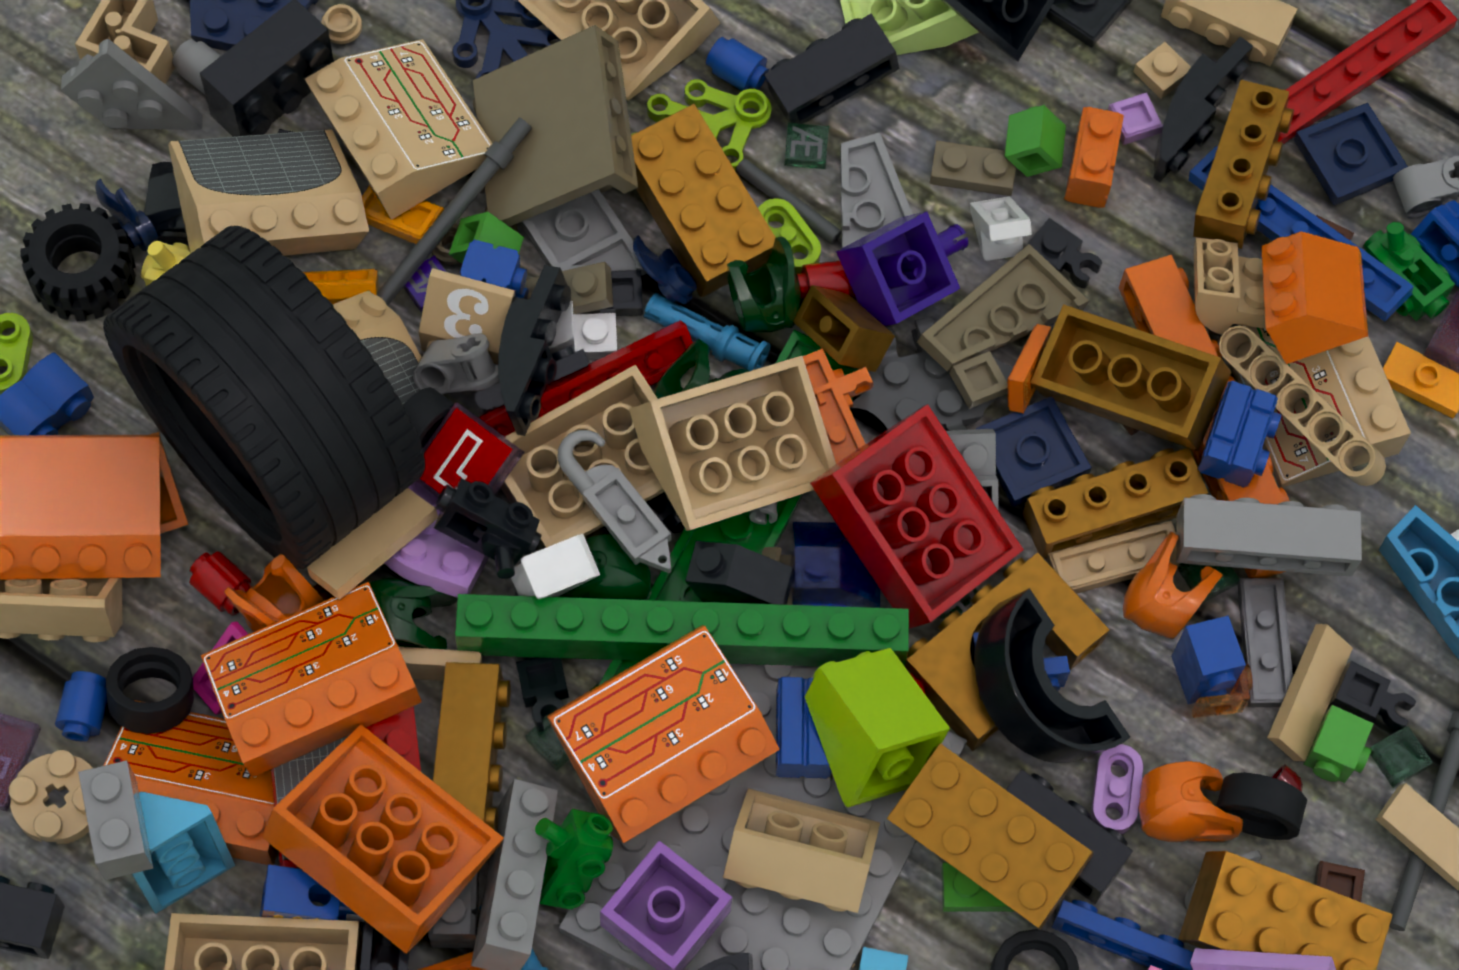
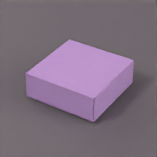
[1108,93,1163,145]

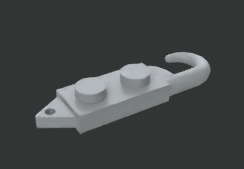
[558,430,672,573]

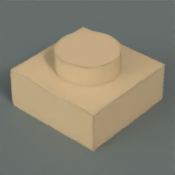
[1133,42,1191,99]

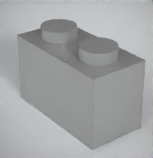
[78,760,153,880]

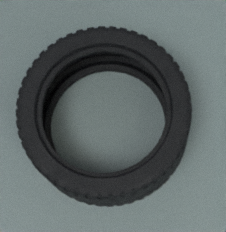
[103,226,425,570]

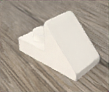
[970,196,1032,261]
[548,301,617,359]
[511,534,600,599]

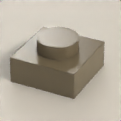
[949,351,1008,409]

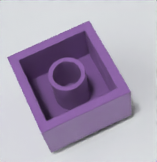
[600,841,732,970]

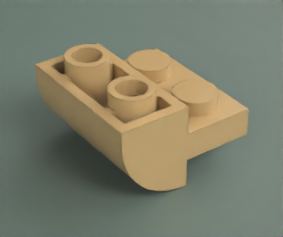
[1193,237,1266,335]

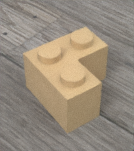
[75,0,175,84]

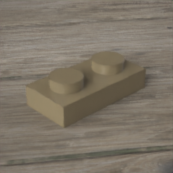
[930,140,1016,196]
[526,262,613,314]

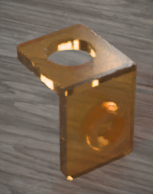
[1192,664,1253,718]

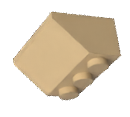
[0,578,123,642]
[723,788,880,913]

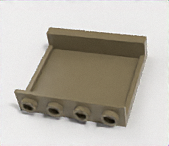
[473,25,638,232]

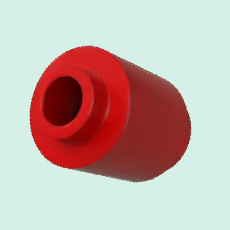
[796,261,856,299]
[189,551,252,616]

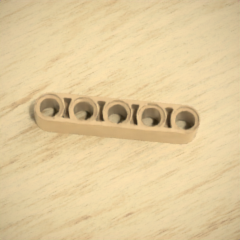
[1219,326,1386,486]

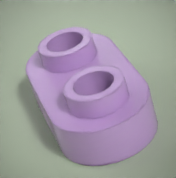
[1091,744,1143,834]

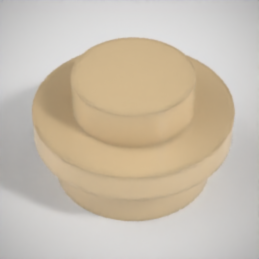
[321,4,362,44]

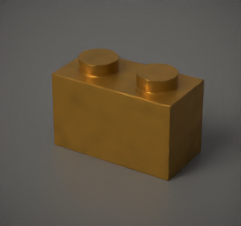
[793,285,895,372]

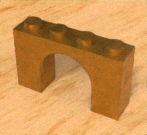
[905,552,1109,751]

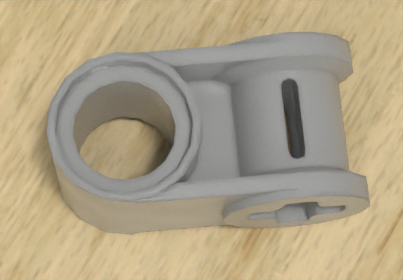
[1393,156,1459,218]
[413,333,499,394]

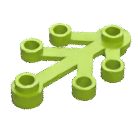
[631,79,772,171]

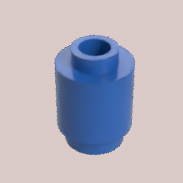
[706,37,769,91]
[55,671,107,742]

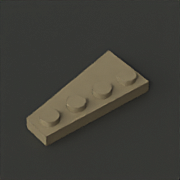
[917,244,1089,372]

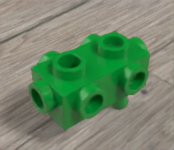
[1362,222,1455,321]
[535,809,613,910]

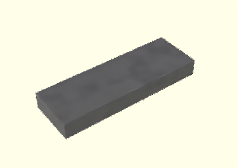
[1237,578,1293,708]

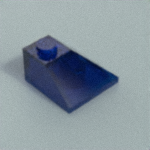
[792,522,880,608]

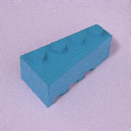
[1379,505,1459,660]

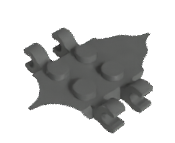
[850,317,1014,431]

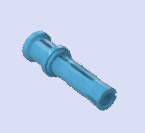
[644,293,771,371]

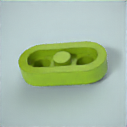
[758,198,821,274]
[0,313,33,395]

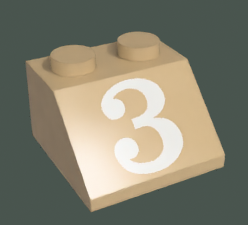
[419,268,515,365]

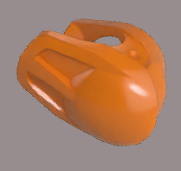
[1123,531,1223,639]
[224,554,323,632]
[1138,761,1243,842]

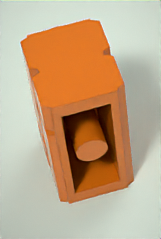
[1064,107,1124,208]

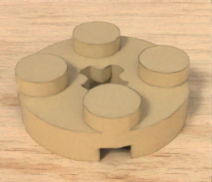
[9,750,92,844]

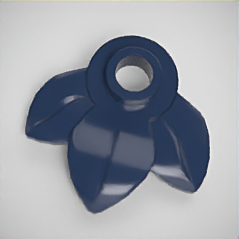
[95,179,158,251]
[633,235,697,304]

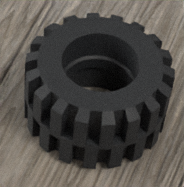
[20,203,136,321]

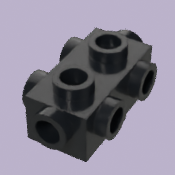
[434,478,542,579]

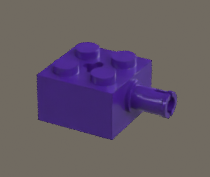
[836,211,969,326]

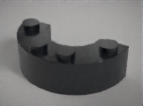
[975,588,1130,763]

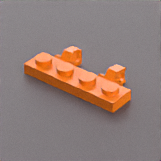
[803,348,873,464]

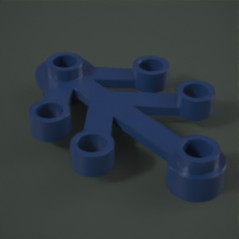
[453,0,560,79]

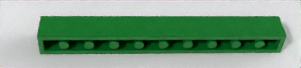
[455,594,909,667]

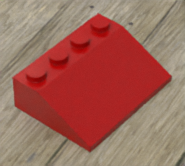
[810,404,1024,629]

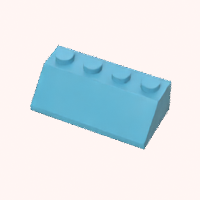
[132,792,236,914]

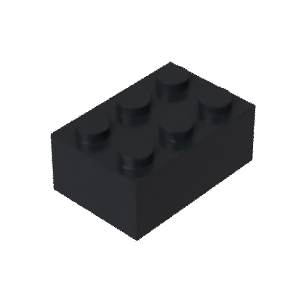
[200,0,334,137]

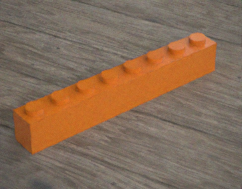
[1119,255,1290,578]

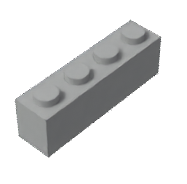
[1176,494,1362,576]
[471,779,558,970]

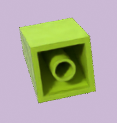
[804,648,950,808]

